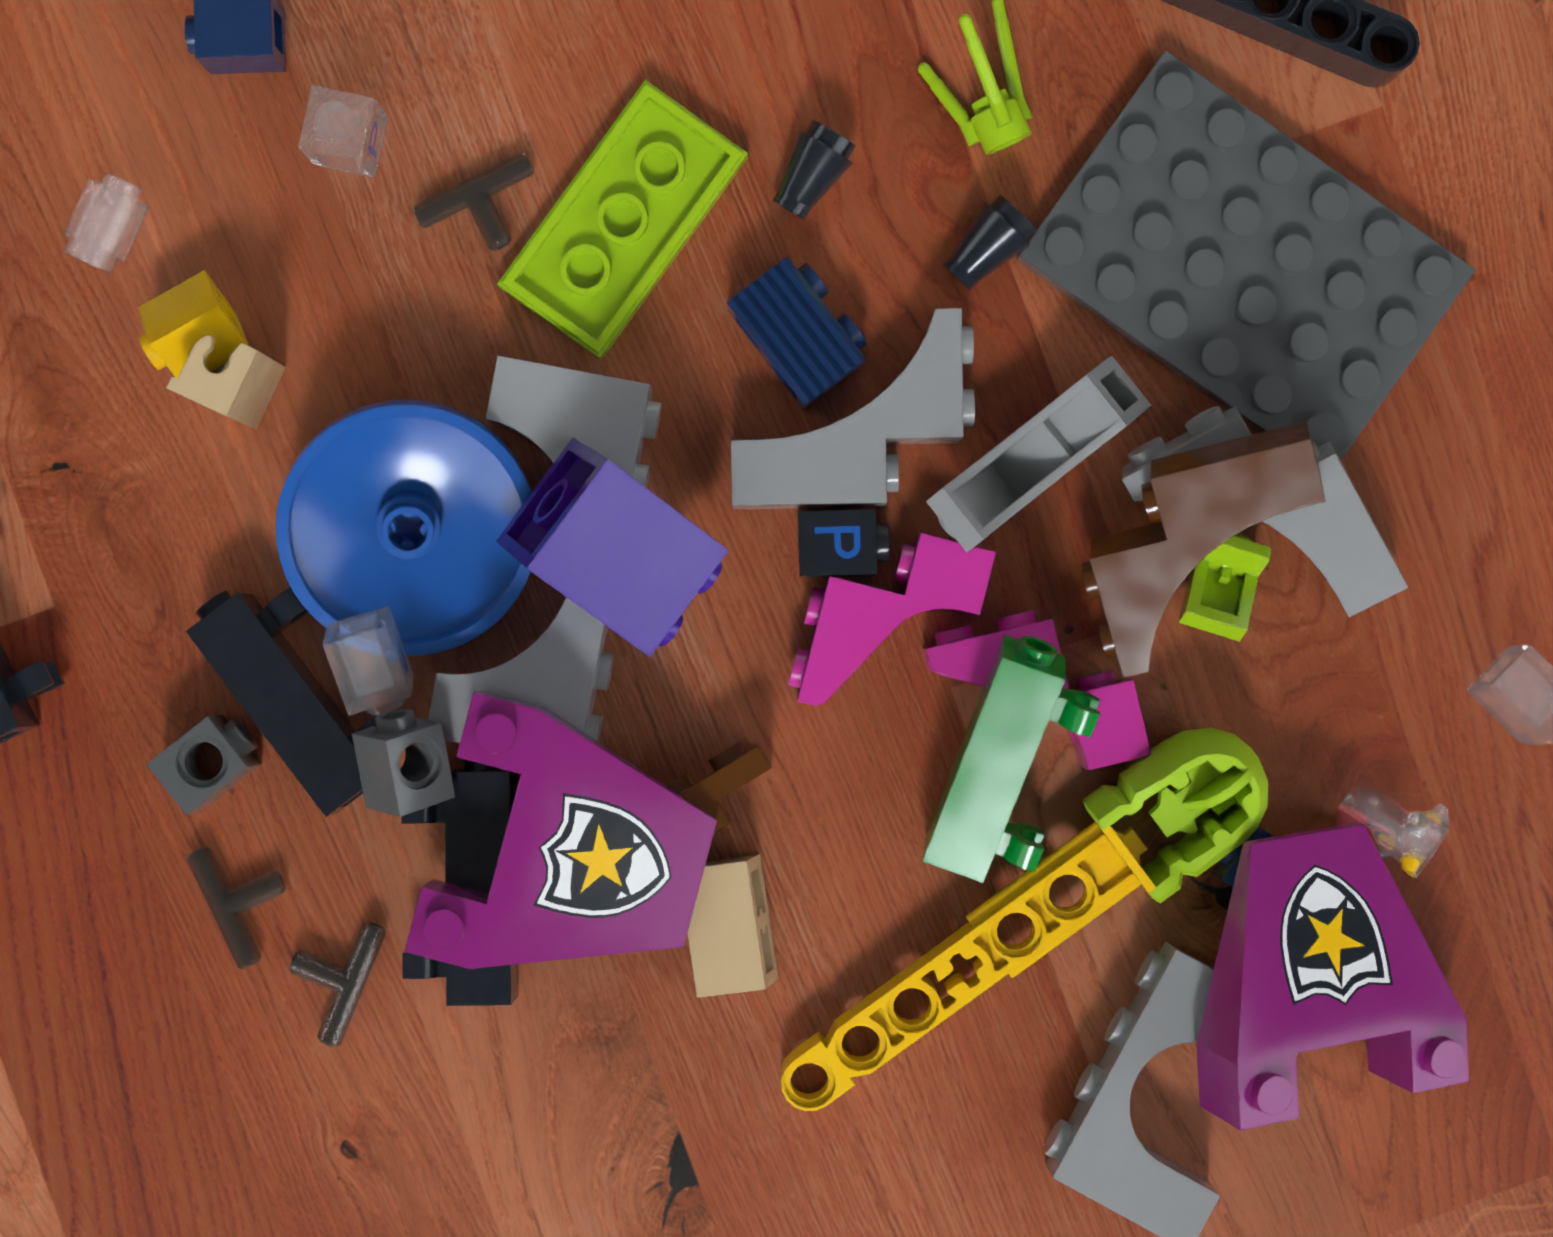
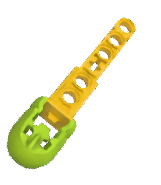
[780,728,1268,1111]

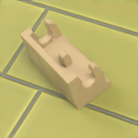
[166,335,286,430]
[687,854,779,998]

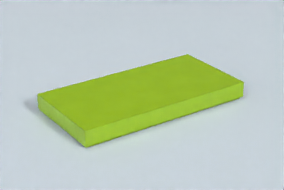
[497,80,748,361]

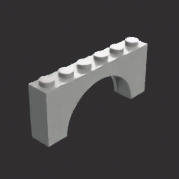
[428,356,662,743]

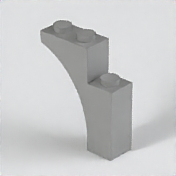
[731,308,975,509]
[1122,406,1408,617]

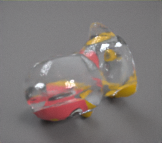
[1336,787,1450,879]

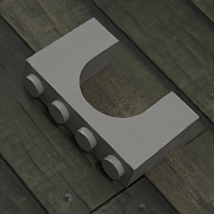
[1043,941,1298,1237]

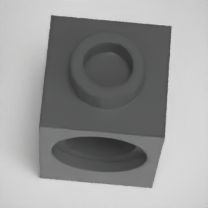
[352,710,455,817]
[146,715,262,815]

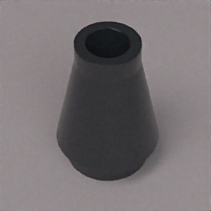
[772,119,856,220]
[943,195,1036,290]

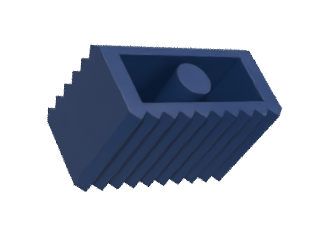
[727,256,867,410]

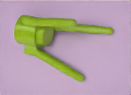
[918,0,1033,155]

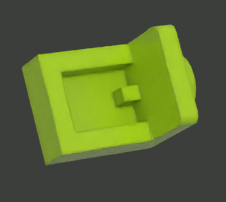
[1178,533,1271,642]

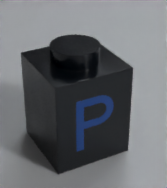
[797,509,889,578]

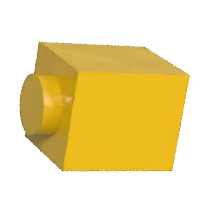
[137,270,249,379]

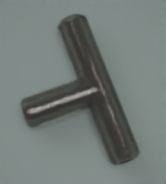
[413,152,534,251]
[186,846,286,969]
[289,922,387,1047]

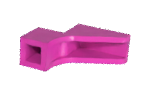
[788,533,996,705]
[923,610,1151,770]

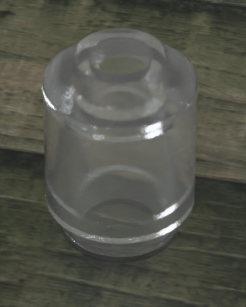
[63,173,149,274]

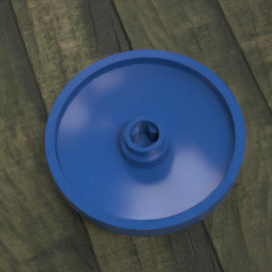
[276,400,532,656]

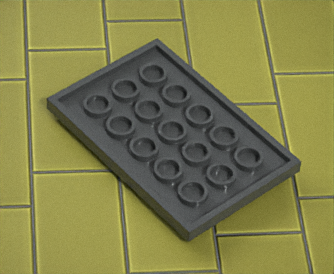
[1017,50,1476,461]

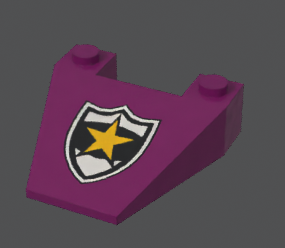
[404,691,717,969]
[1196,822,1469,1131]

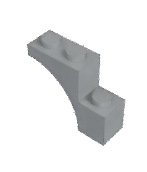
[926,356,1152,553]

